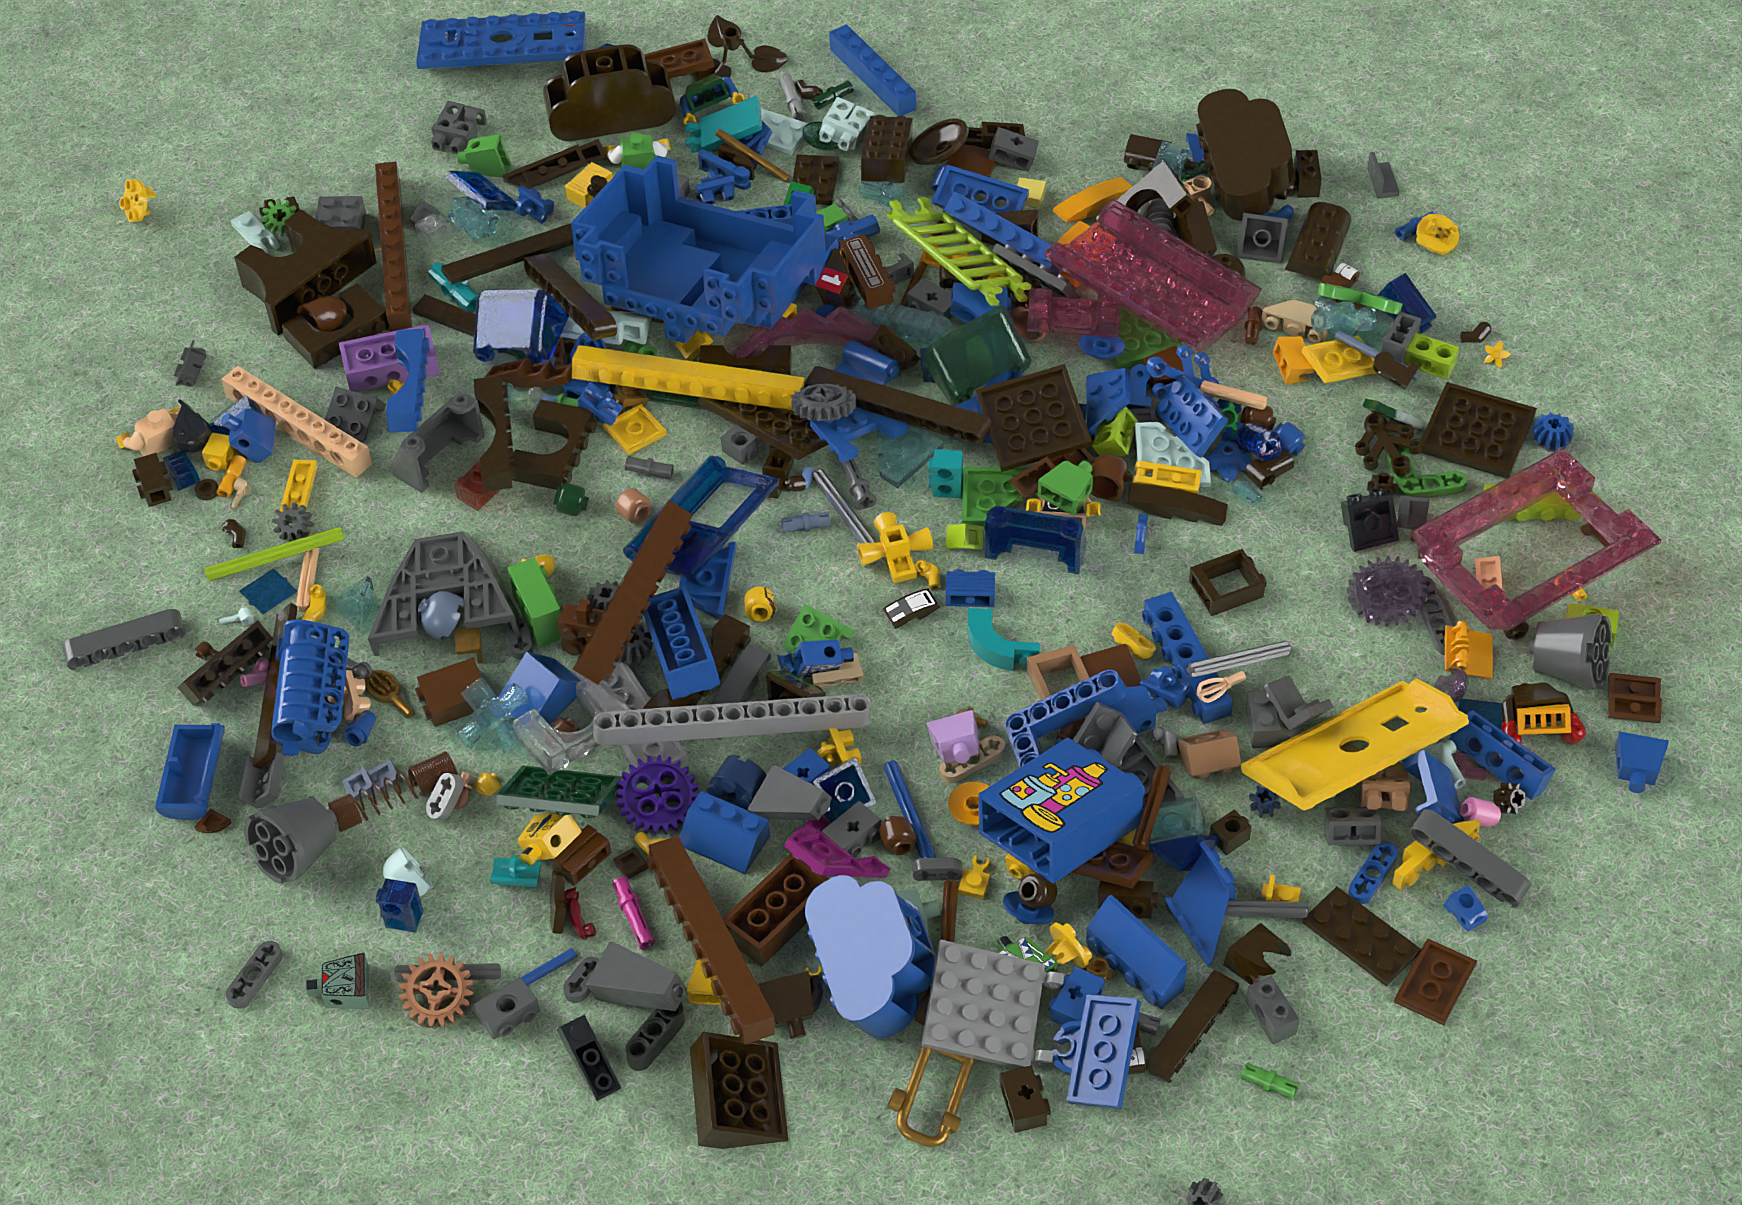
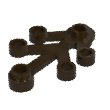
[1355,413,1423,477]

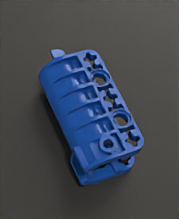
[271,619,349,756]

